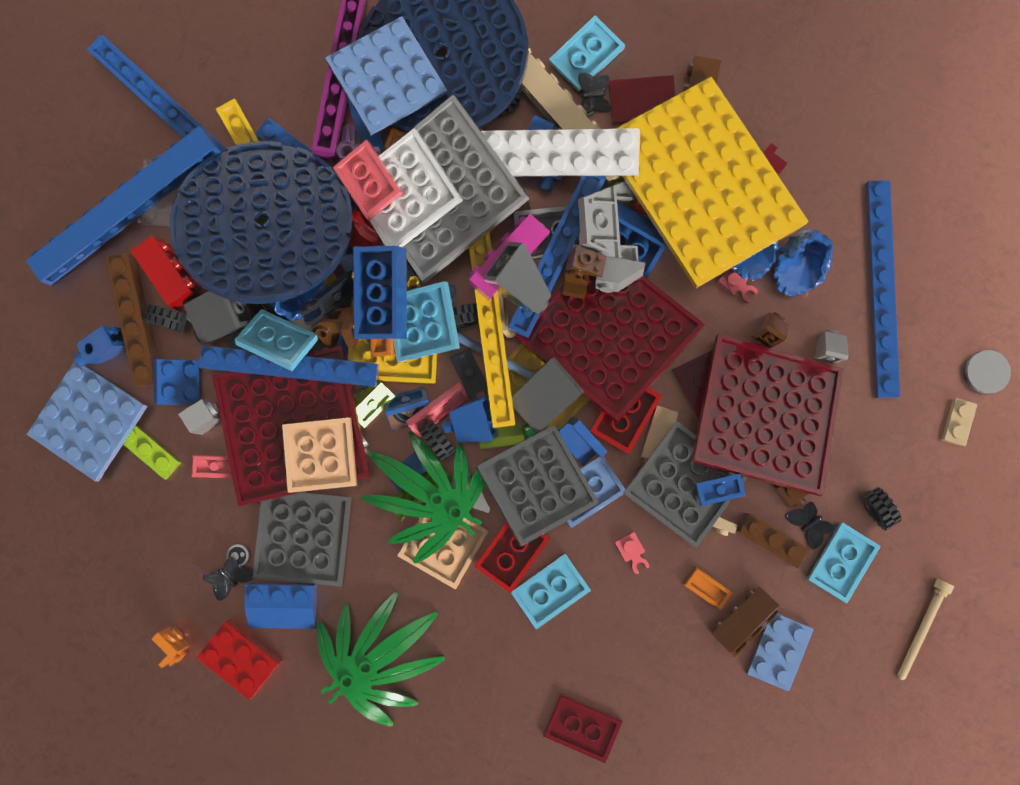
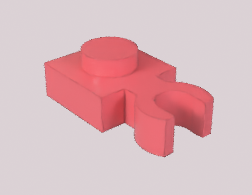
[717,268,758,303]
[614,532,649,574]

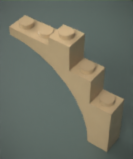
[639,406,737,536]

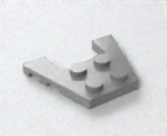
[578,181,639,262]

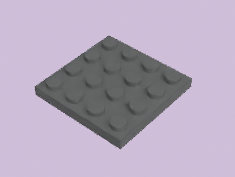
[623,421,748,548]
[476,425,599,547]
[252,492,352,586]

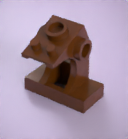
[563,245,607,299]
[310,304,359,349]

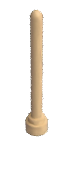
[897,579,954,680]

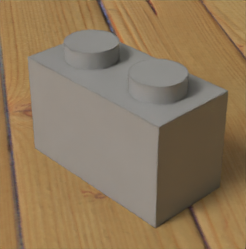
[178,399,221,435]

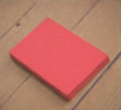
[333,140,403,221]

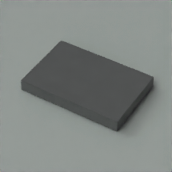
[512,357,584,434]

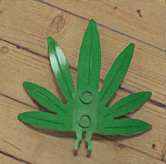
[362,431,488,564]
[317,591,445,726]

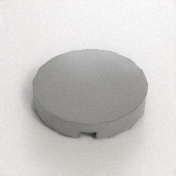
[965,350,1011,394]

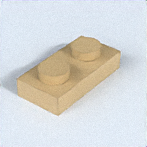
[941,398,978,447]

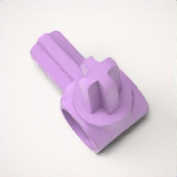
[336,124,381,161]

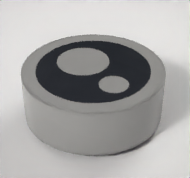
[226,544,250,567]

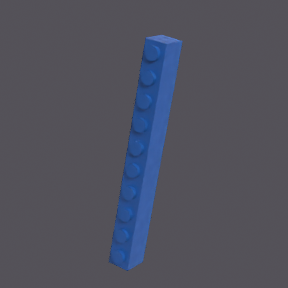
[26,126,222,285]

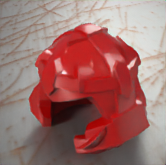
[348,206,382,250]

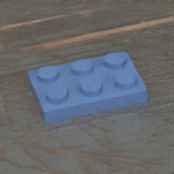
[567,456,625,528]
[746,614,814,692]

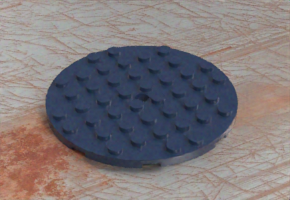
[359,0,529,133]
[169,141,353,304]

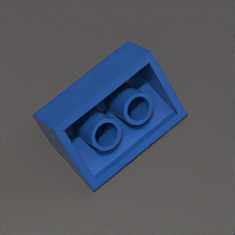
[617,201,667,277]
[244,582,317,629]

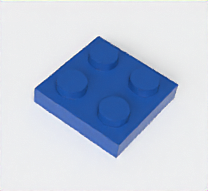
[153,359,200,405]

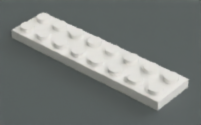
[481,128,640,176]

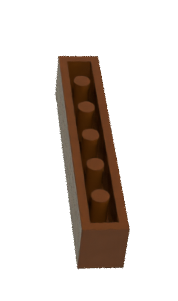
[106,252,158,388]

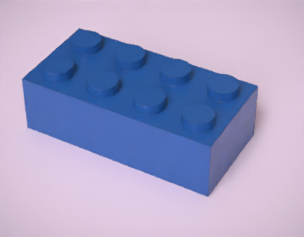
[353,246,407,340]

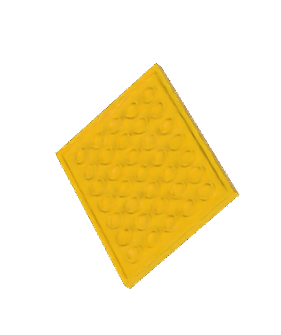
[616,77,809,289]

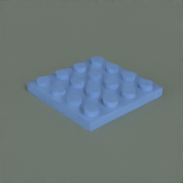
[325,16,447,135]
[27,361,148,482]

